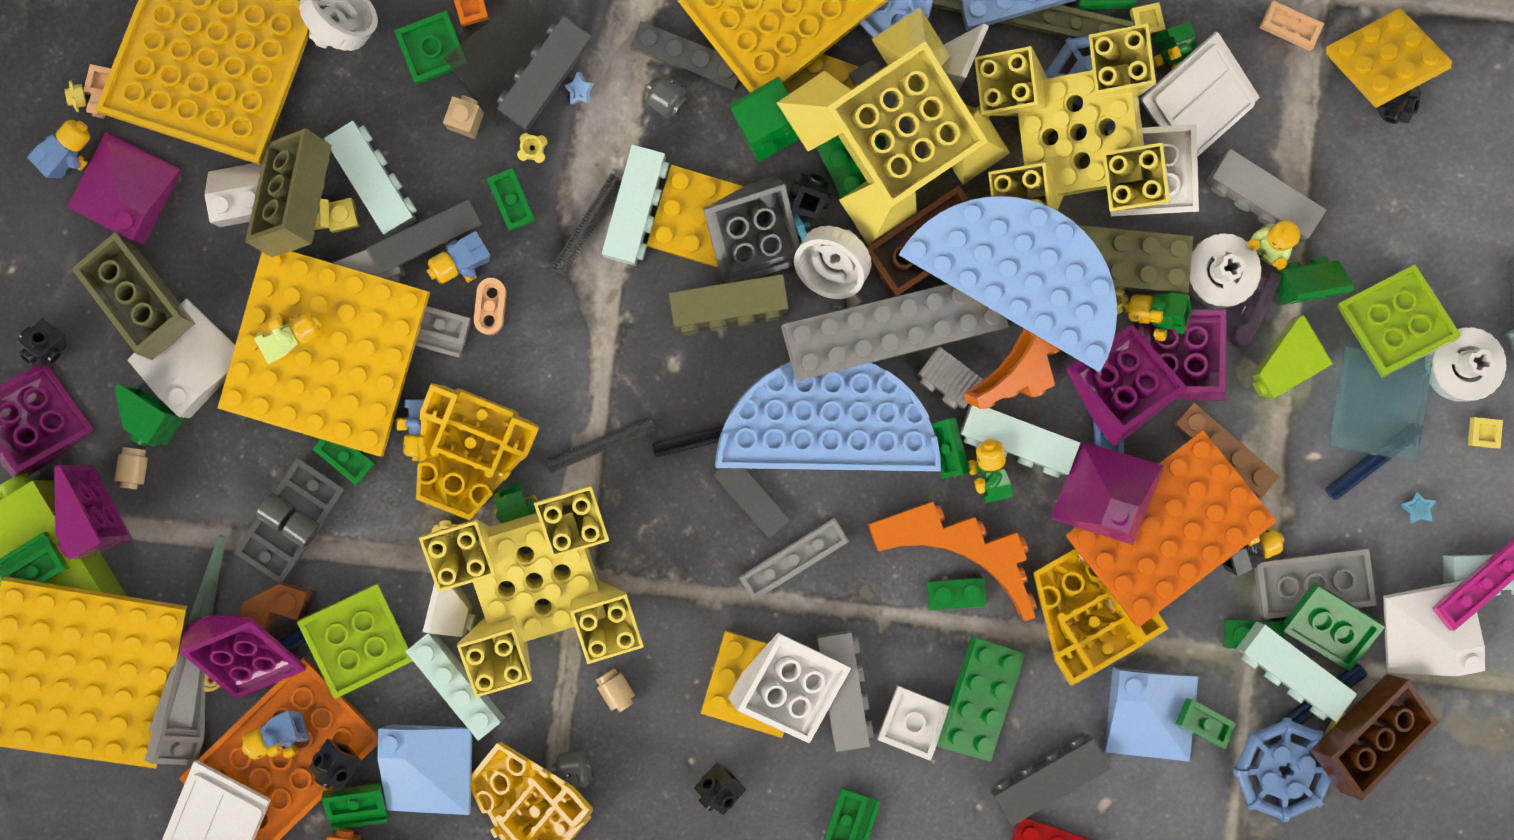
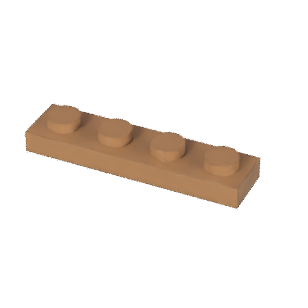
[1173,403,1280,498]

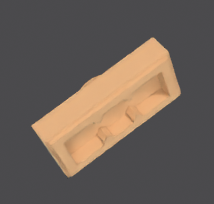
[1259,0,1324,51]

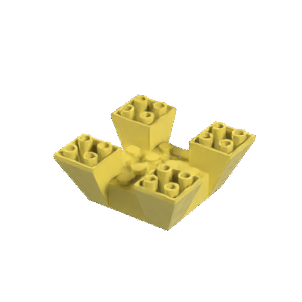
[777,7,1010,246]
[974,23,1170,212]
[419,485,644,698]

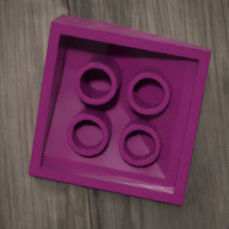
[67,132,182,245]
[1139,310,1227,401]
[1066,324,1187,446]
[0,365,94,478]
[1051,441,1164,545]
[54,465,133,560]
[179,615,306,699]

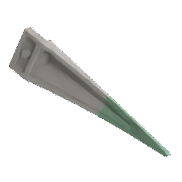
[144,534,226,765]

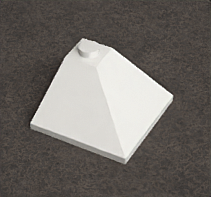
[1108,124,1199,216]
[128,299,236,418]
[1383,581,1485,676]
[728,633,851,743]

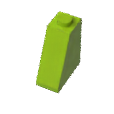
[1251,315,1333,400]

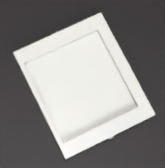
[1139,32,1260,157]
[162,760,271,840]

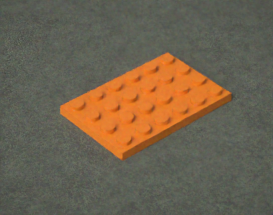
[1065,430,1277,628]
[179,657,378,840]

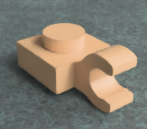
[83,64,111,119]

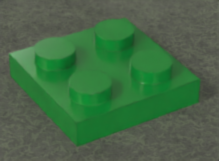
[394,10,469,85]

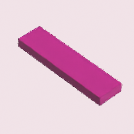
[1432,538,1514,631]

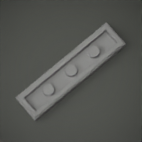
[738,517,849,601]

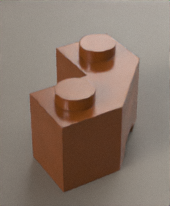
[238,582,315,635]

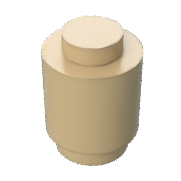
[114,447,148,490]
[596,667,635,712]

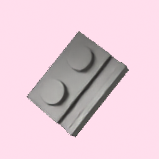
[415,306,472,358]

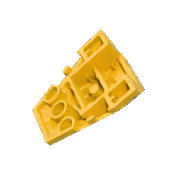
[416,383,539,520]
[1033,549,1169,686]
[471,742,593,840]

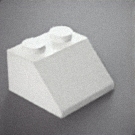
[205,161,263,227]

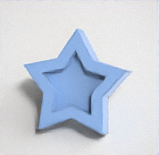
[564,72,595,105]

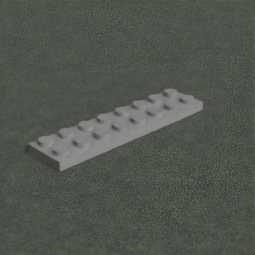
[781,284,1009,382]

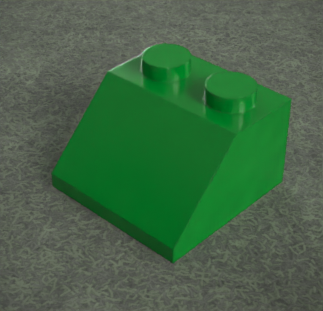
[729,77,799,162]
[1274,257,1355,306]
[115,384,184,447]

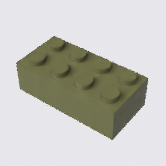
[245,128,332,257]
[1080,225,1194,295]
[72,232,196,360]
[669,274,789,336]

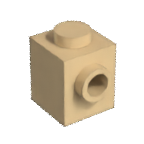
[443,95,484,139]

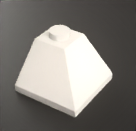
[941,24,989,91]
[423,583,475,637]

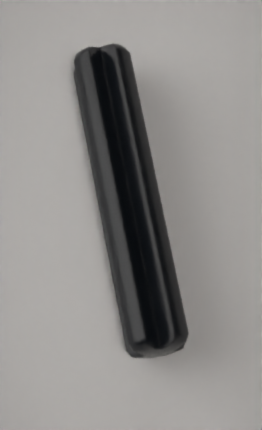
[652,425,724,457]

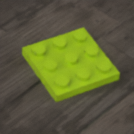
[1337,264,1461,378]
[297,583,413,699]

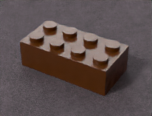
[867,185,969,298]
[1310,674,1439,800]

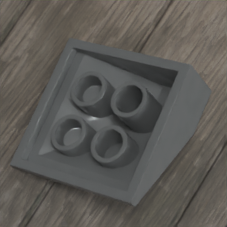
[703,176,800,284]

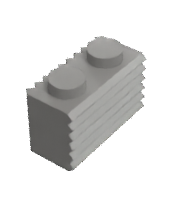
[917,346,984,409]

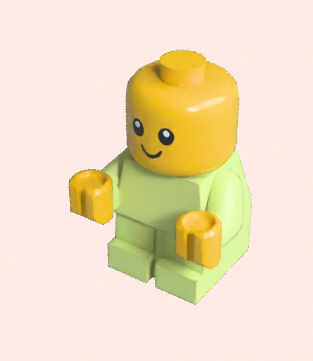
[1245,220,1300,270]
[254,312,322,364]

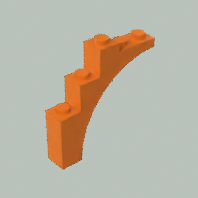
[963,328,1061,409]
[867,501,1037,621]

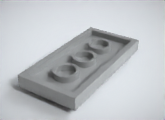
[1254,548,1377,619]

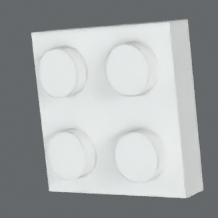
[877,685,949,761]

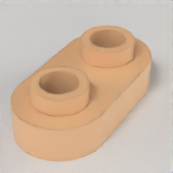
[474,278,507,335]

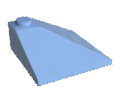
[1104,667,1198,762]
[377,724,472,815]

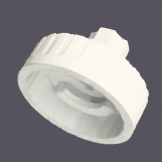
[299,0,378,51]
[794,226,872,299]
[1189,233,1261,309]
[1424,327,1507,402]

